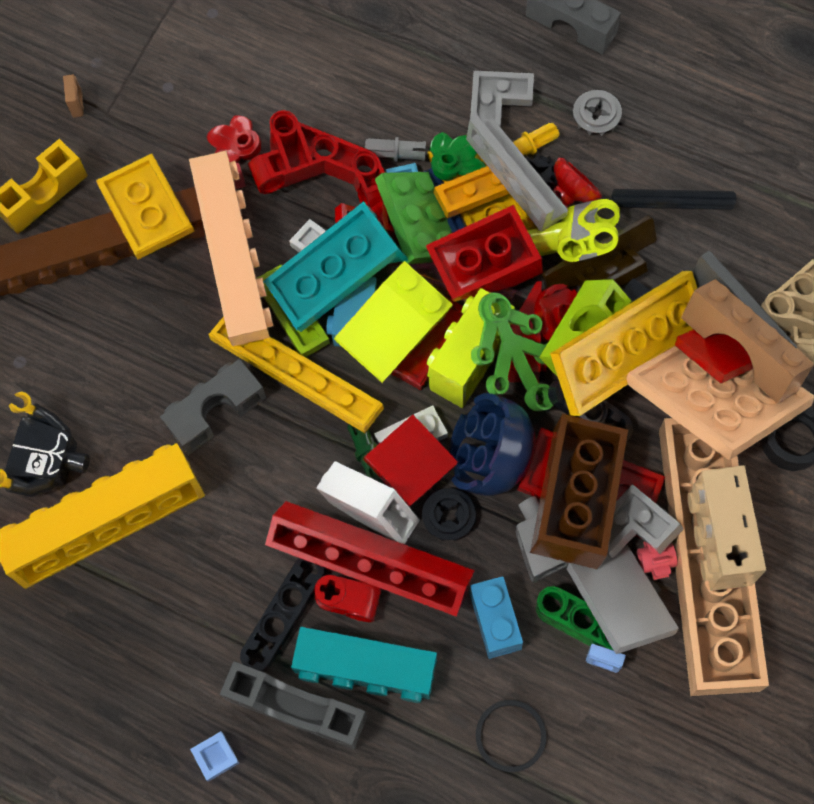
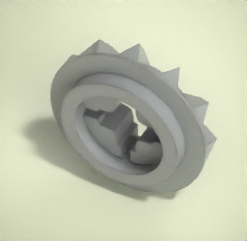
[573,90,622,136]

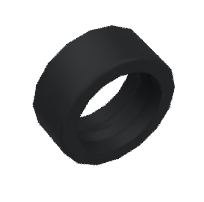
[761,407,814,471]

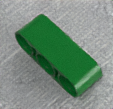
[535,586,614,651]

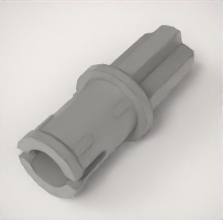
[365,137,426,162]

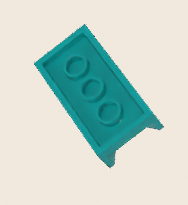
[264,201,408,332]

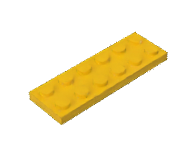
[550,271,697,416]

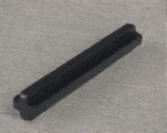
[611,189,736,210]

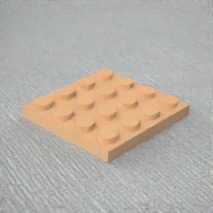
[626,346,814,460]

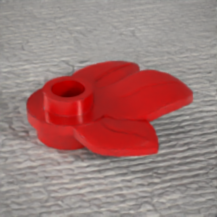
[207,115,261,163]

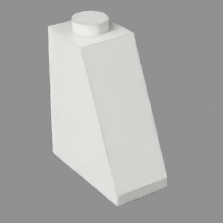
[316,461,420,544]

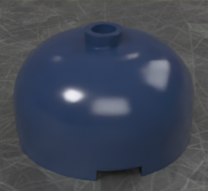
[449,393,535,496]

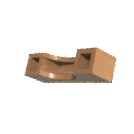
[681,279,814,403]

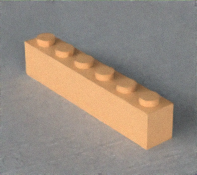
[189,151,273,346]

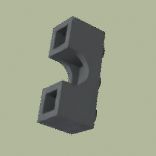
[526,0,621,55]
[160,358,266,456]

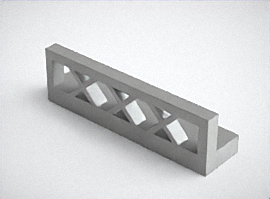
[466,115,568,232]

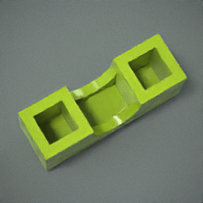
[539,279,631,377]

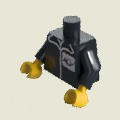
[0,392,90,497]

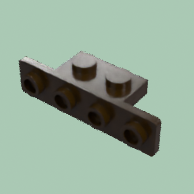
[542,215,657,289]

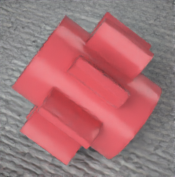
[637,542,678,580]

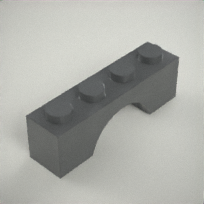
[220,661,367,750]

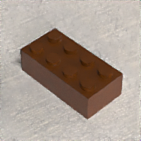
[530,413,628,569]

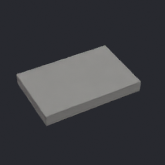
[567,545,679,654]

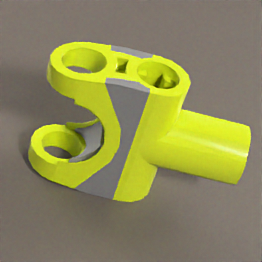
[528,199,620,262]

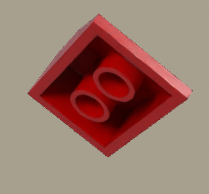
[426,205,543,302]

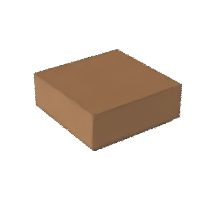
[63,74,84,118]

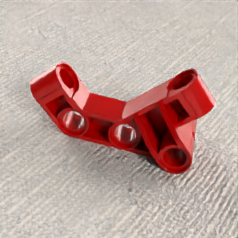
[248,110,385,208]

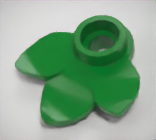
[430,132,486,181]

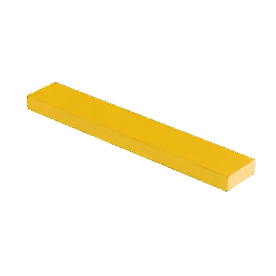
[209,316,384,433]

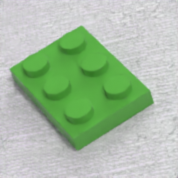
[375,172,452,264]

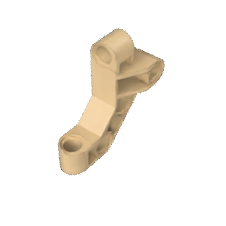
[761,259,814,367]

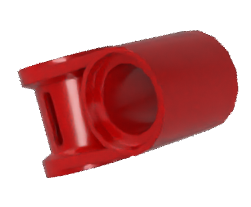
[315,575,382,623]

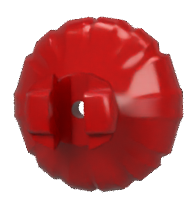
[552,158,602,208]

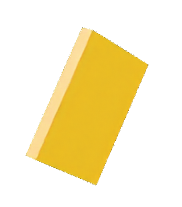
[96,153,194,260]

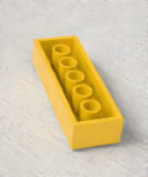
[0,443,205,589]

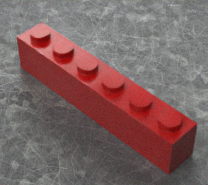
[265,501,475,617]

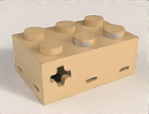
[687,465,766,591]

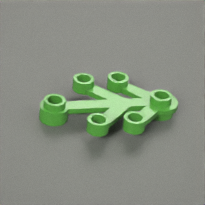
[471,293,553,411]

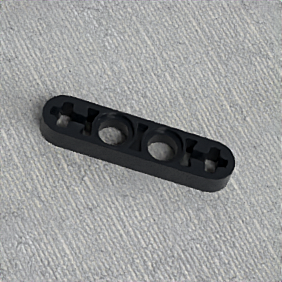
[240,558,326,672]

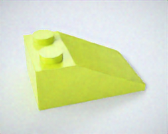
[334,261,453,383]

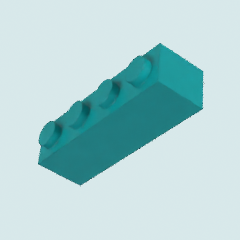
[291,627,437,703]

